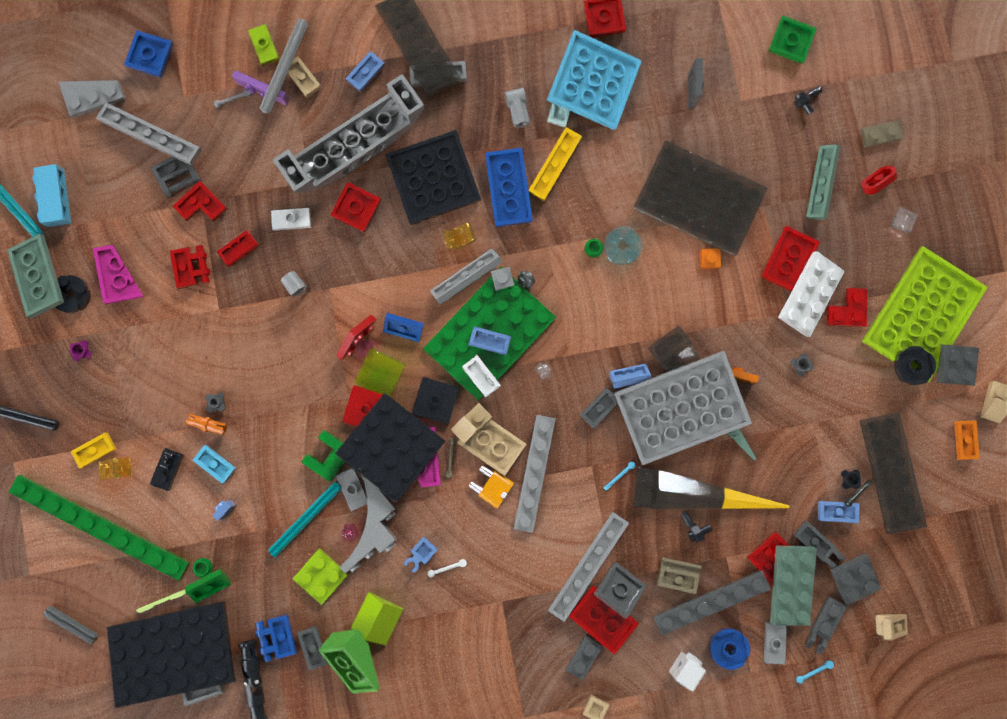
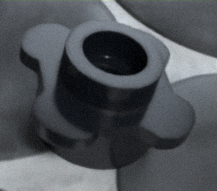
[841,470,861,489]

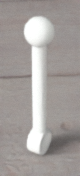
[427,559,467,578]

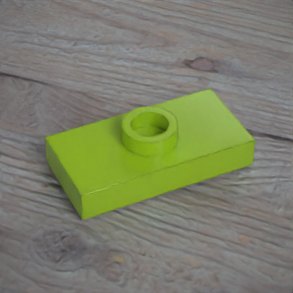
[248,24,280,66]

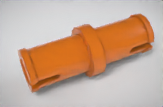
[186,413,228,436]

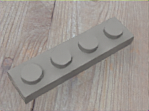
[430,248,502,305]

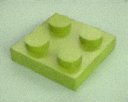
[293,549,349,605]

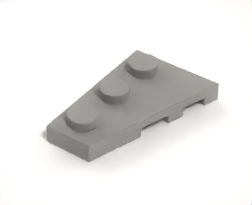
[59,80,126,118]

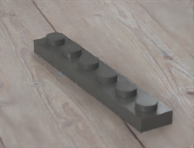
[653,570,771,635]

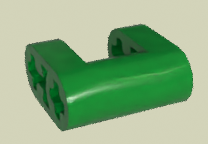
[301,429,345,482]

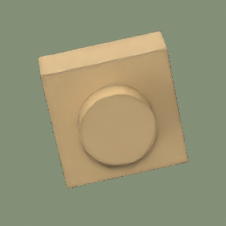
[582,695,609,719]

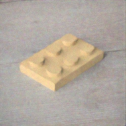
[457,419,526,476]

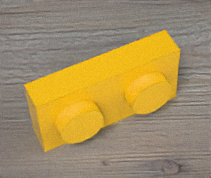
[71,432,117,469]

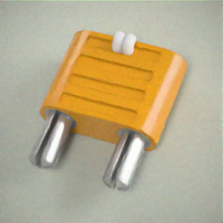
[469,465,514,509]

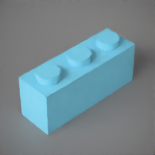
[32,164,71,227]

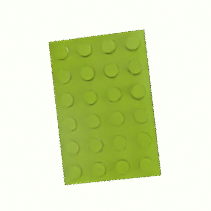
[861,246,988,383]

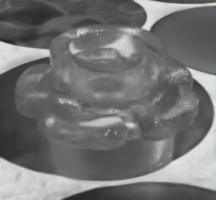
[535,362,552,380]

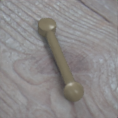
[445,438,456,478]

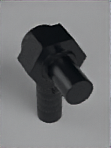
[794,86,822,115]
[681,511,713,543]

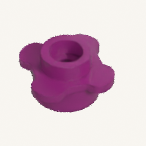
[70,340,91,361]

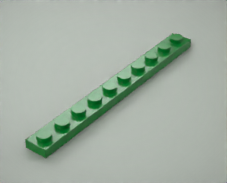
[8,475,190,581]

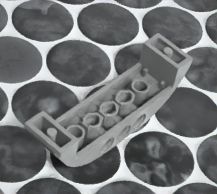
[273,74,424,193]

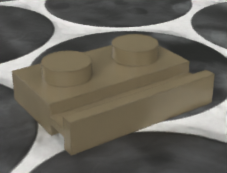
[657,557,701,594]

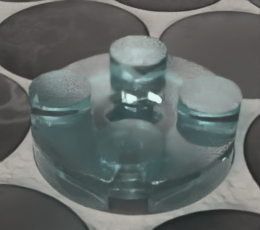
[604,226,642,265]

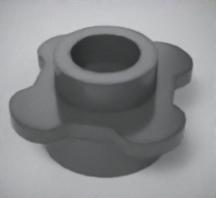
[517,271,535,290]
[791,353,814,376]
[205,393,226,413]

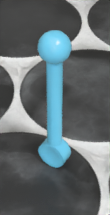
[603,462,636,491]
[796,660,834,684]

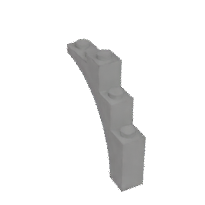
[340,475,397,573]

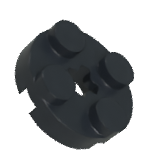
[55,275,91,314]
[894,346,936,385]

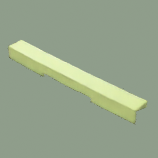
[136,590,187,613]

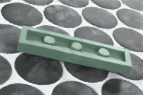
[806,145,841,220]

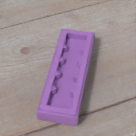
[232,71,289,106]

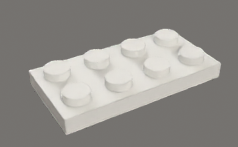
[778,252,845,337]

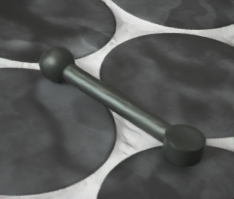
[845,479,873,507]

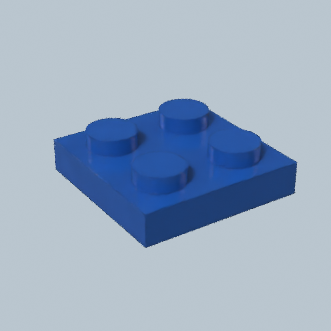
[124,30,174,78]

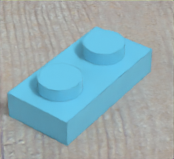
[193,445,237,484]

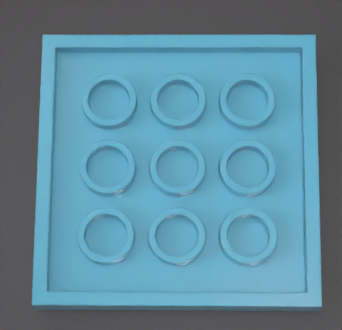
[547,30,642,130]

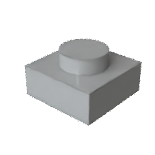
[491,267,514,291]

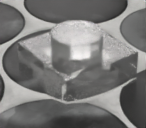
[891,207,918,233]

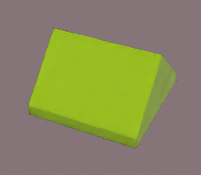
[351,592,403,645]

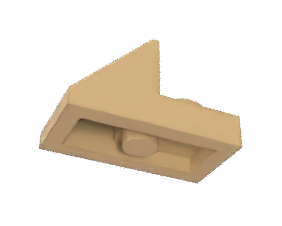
[980,381,1007,423]
[451,403,492,443]
[876,614,908,640]

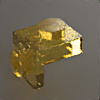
[443,223,476,250]
[98,457,131,481]

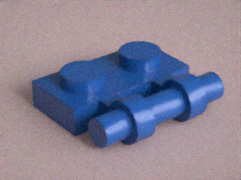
[255,614,297,662]

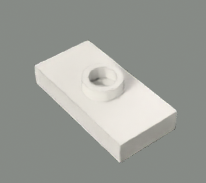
[271,208,311,231]
[462,355,501,398]

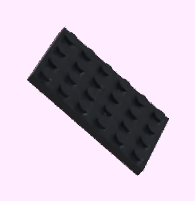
[107,601,236,708]

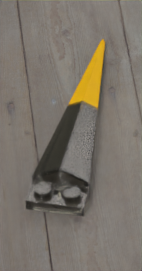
[633,467,790,509]

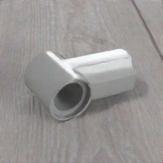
[505,88,530,128]
[281,271,308,297]

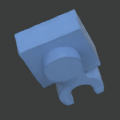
[404,536,438,573]

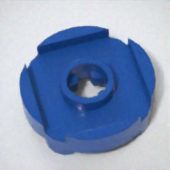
[709,628,750,670]

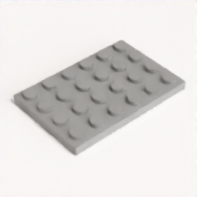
[614,351,752,465]

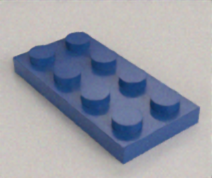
[485,148,533,228]

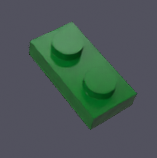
[185,568,231,603]

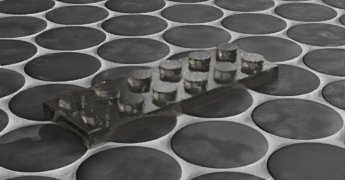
[375,0,461,98]
[860,412,927,534]

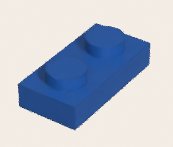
[383,313,424,342]

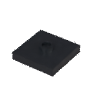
[412,377,460,424]

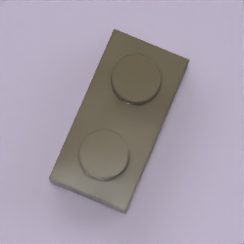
[860,120,904,148]

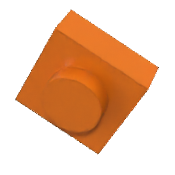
[700,249,721,269]

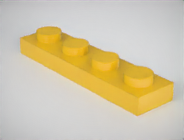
[528,127,582,201]

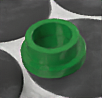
[584,239,603,258]
[193,558,213,578]

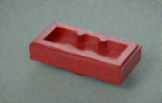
[217,230,260,268]

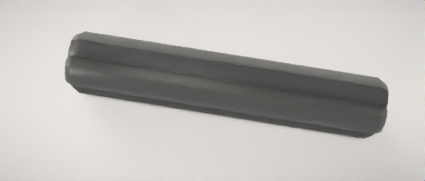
[43,606,98,644]

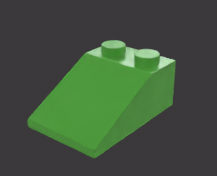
[319,629,380,693]

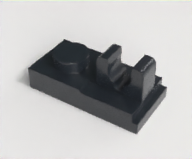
[149,448,184,491]

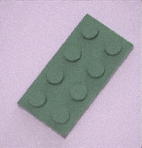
[7,234,64,319]
[770,546,817,626]

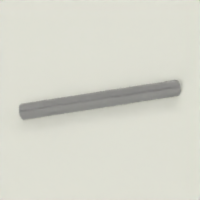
[260,19,308,114]

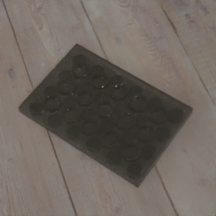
[633,140,768,256]

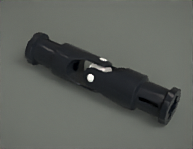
[238,639,268,719]

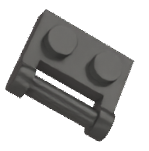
[151,157,202,198]

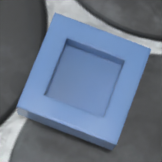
[212,500,236,521]

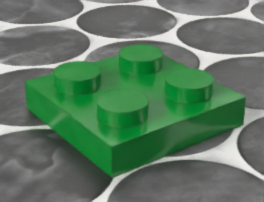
[768,15,817,64]

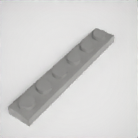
[96,103,202,166]
[514,415,556,533]
[548,512,629,622]

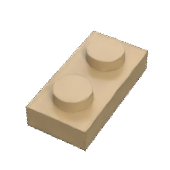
[287,57,322,98]

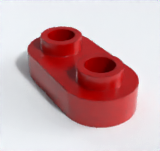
[861,166,897,195]

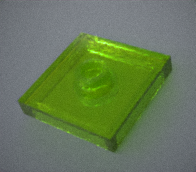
[355,347,406,396]

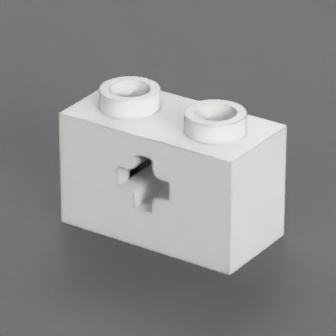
[669,651,706,692]

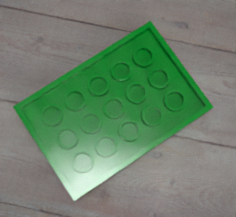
[423,266,556,401]

